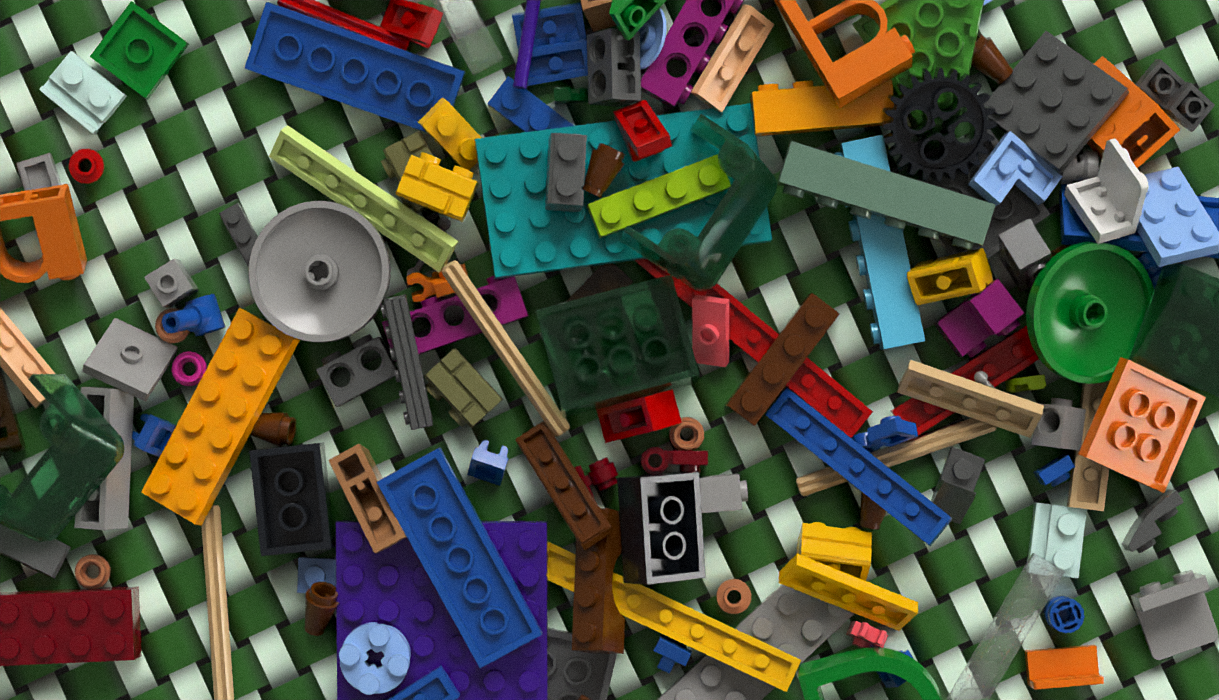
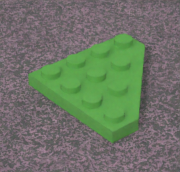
[852,0,984,133]

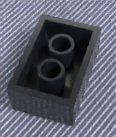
[249,442,335,556]
[617,472,706,585]

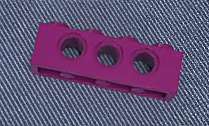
[641,0,744,109]
[382,276,529,362]

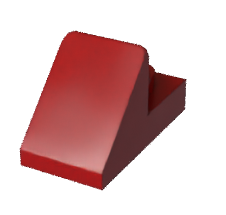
[379,0,443,48]
[613,99,672,162]

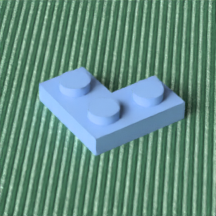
[968,131,1063,207]

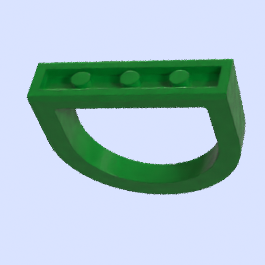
[798,647,942,700]

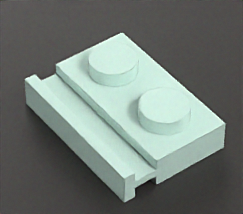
[39,51,127,135]
[1026,502,1087,578]

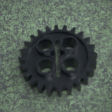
[881,66,997,182]

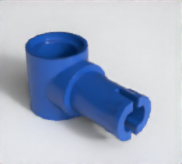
[162,294,225,337]

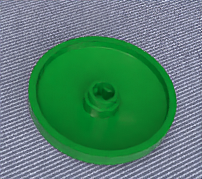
[1026,242,1156,384]

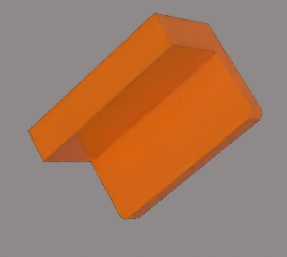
[1025,644,1104,690]

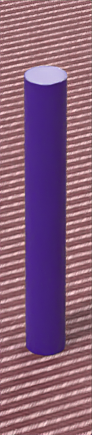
[513,0,541,89]

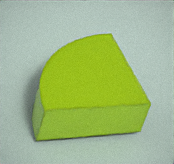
[1005,374,1046,393]

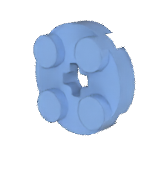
[339,622,411,695]

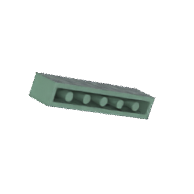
[777,141,995,251]

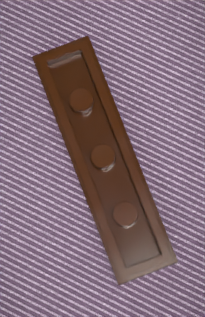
[515,421,614,550]

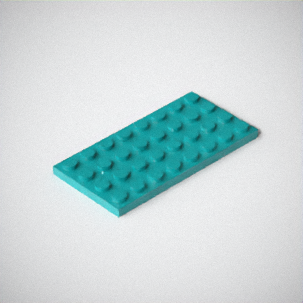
[475,103,772,279]

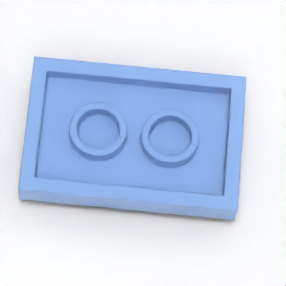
[1136,167,1219,267]

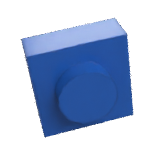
[1033,454,1075,487]

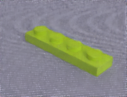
[587,154,731,239]

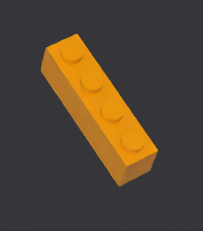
[750,80,894,137]

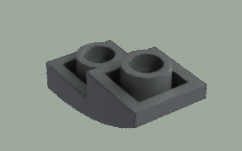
[1135,59,1215,132]
[1122,489,1184,553]
[0,516,71,579]

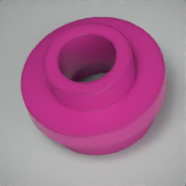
[172,351,207,386]

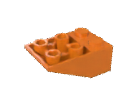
[1087,56,1180,168]

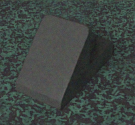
[931,447,985,524]

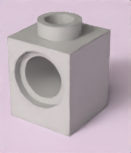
[144,259,199,308]
[1032,398,1086,451]
[699,473,748,513]

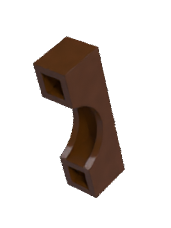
[725,293,840,426]
[572,508,625,654]

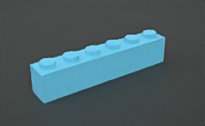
[834,135,925,350]

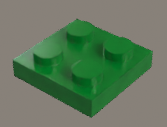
[90,1,189,100]

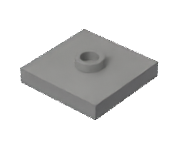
[82,318,178,401]

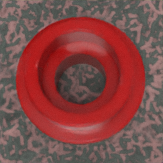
[69,149,104,184]

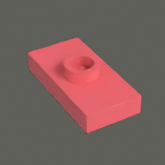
[692,295,729,367]

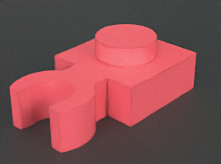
[846,621,888,648]

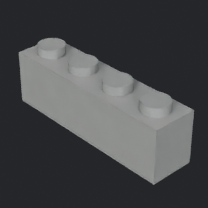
[74,387,134,530]

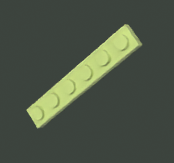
[269,125,459,272]

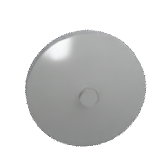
[249,201,391,342]

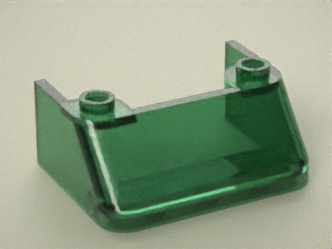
[619,114,777,291]
[0,374,125,542]

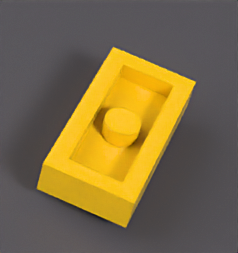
[418,98,482,170]

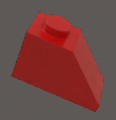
[596,389,682,443]

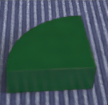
[554,87,588,105]

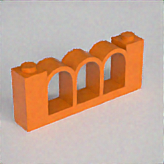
[773,0,915,108]
[0,184,87,283]

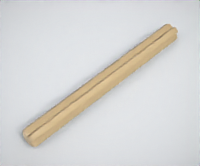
[441,260,570,437]
[796,418,996,496]
[201,505,234,700]

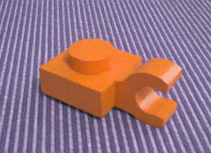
[406,263,469,302]

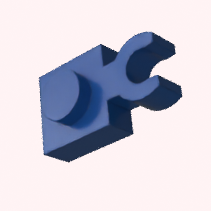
[852,416,918,453]

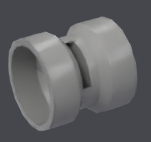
[1058,150,1099,185]

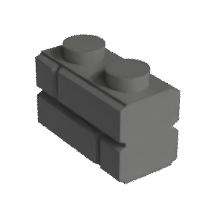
[545,133,587,212]

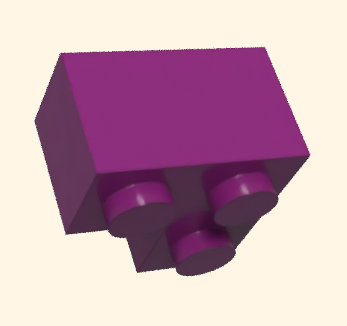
[933,279,1024,358]

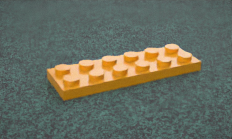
[141,307,300,526]

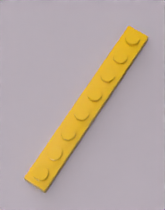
[548,541,801,692]

